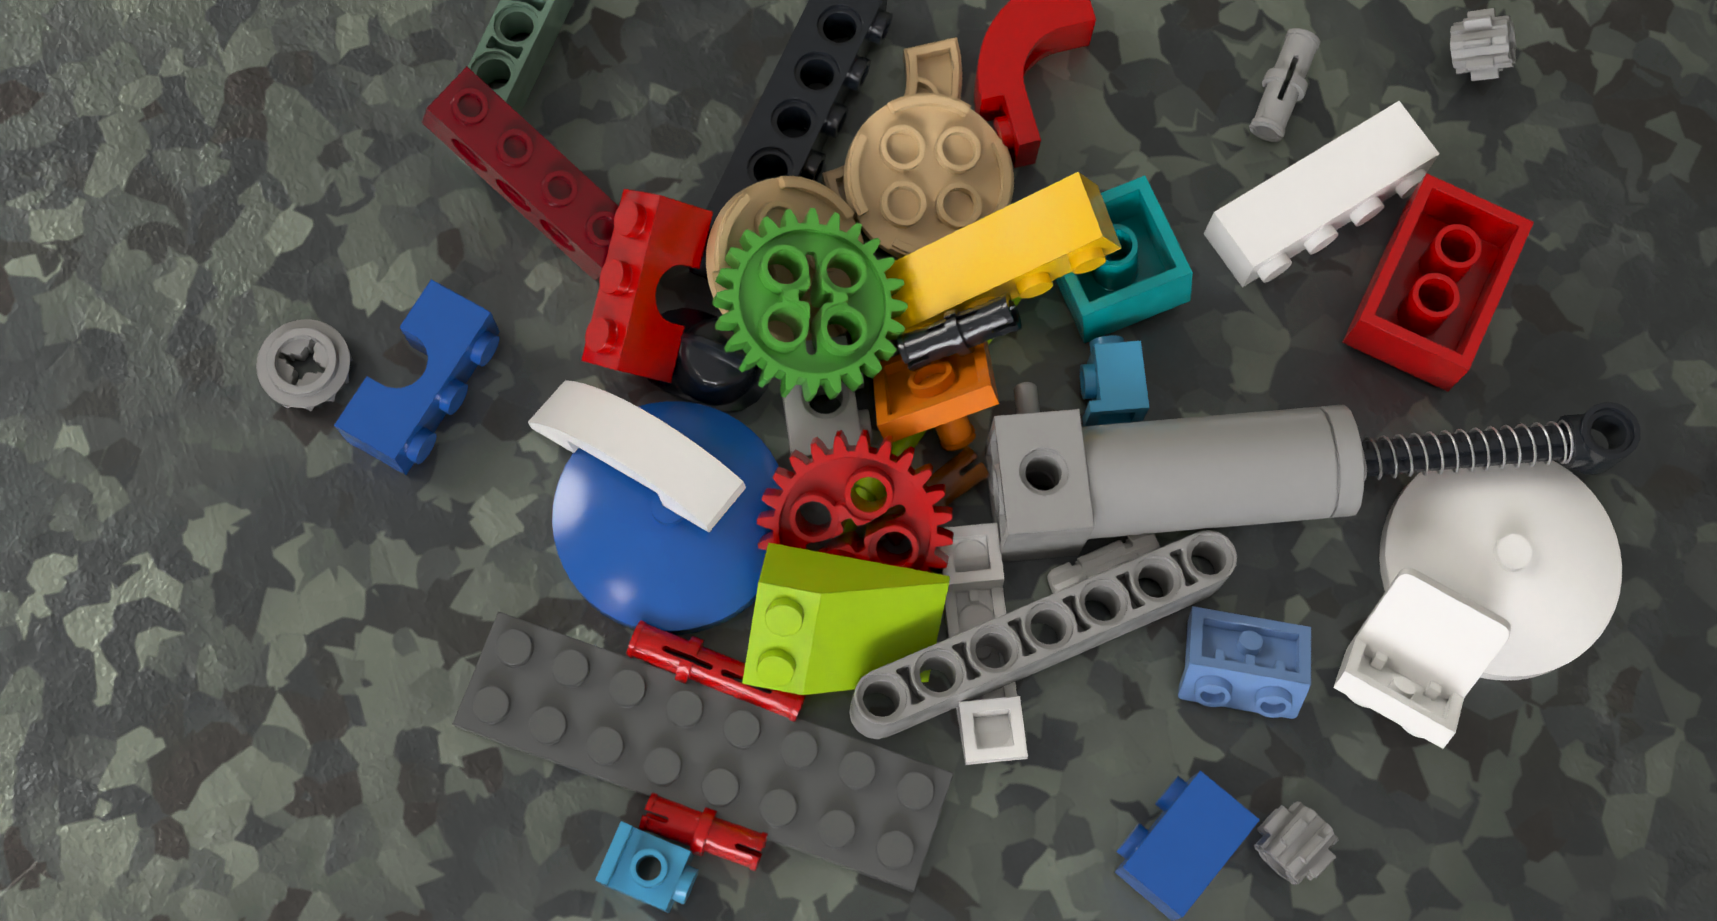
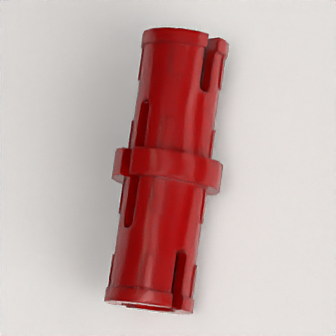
[639,792,768,871]

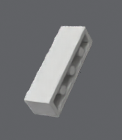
[1204,101,1440,287]

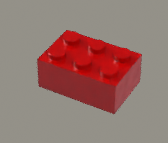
[1342,173,1534,392]

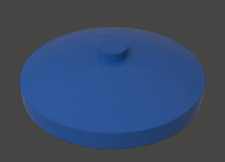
[552,401,783,635]

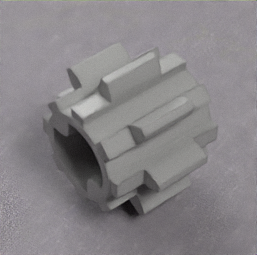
[1450,8,1516,81]
[1254,801,1339,885]

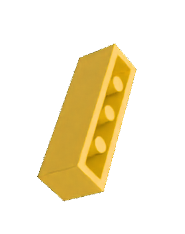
[885,172,1121,334]

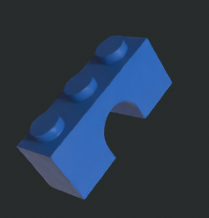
[334,279,500,475]

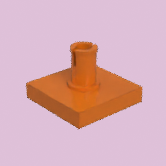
[873,341,999,451]

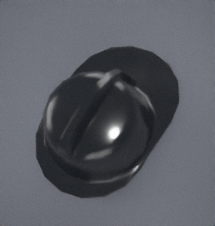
[647,308,769,413]

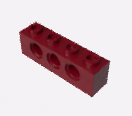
[422,66,619,281]

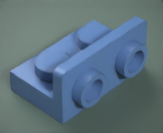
[1178,606,1311,719]

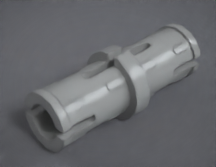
[1249,28,1321,142]

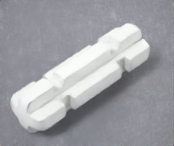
[1047,534,1160,594]

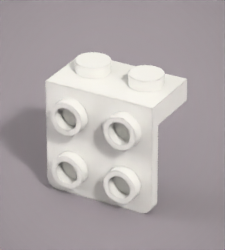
[1333,568,1511,749]

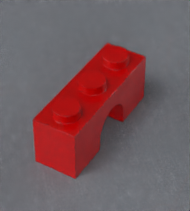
[581,189,713,383]

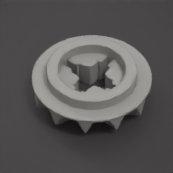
[256,319,353,411]

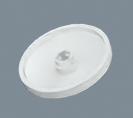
[1379,460,1622,681]

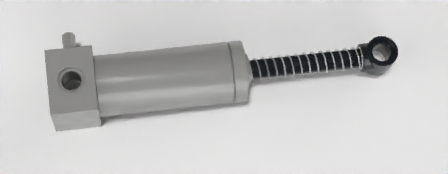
[984,382,1640,562]

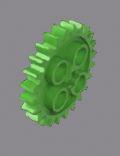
[712,208,908,402]

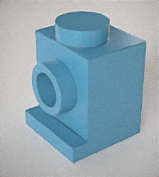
[1080,335,1150,427]
[595,821,699,913]

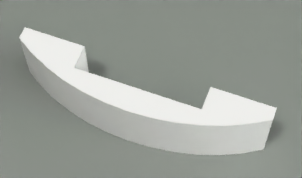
[528,380,746,532]
[938,523,1028,765]

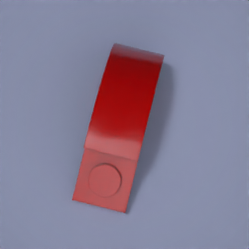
[974,0,1097,168]

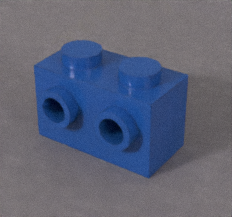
[1115,771,1260,921]

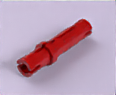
[626,620,806,722]

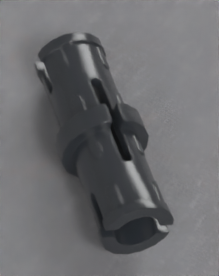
[897,293,1022,371]

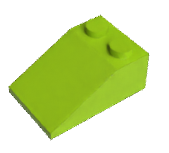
[742,543,950,695]

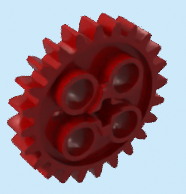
[757,429,954,573]

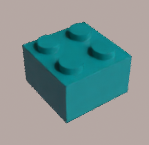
[1055,175,1193,344]

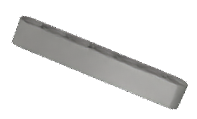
[849,530,1237,739]

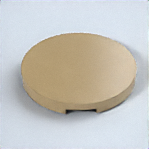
[844,93,1014,258]
[706,176,864,342]

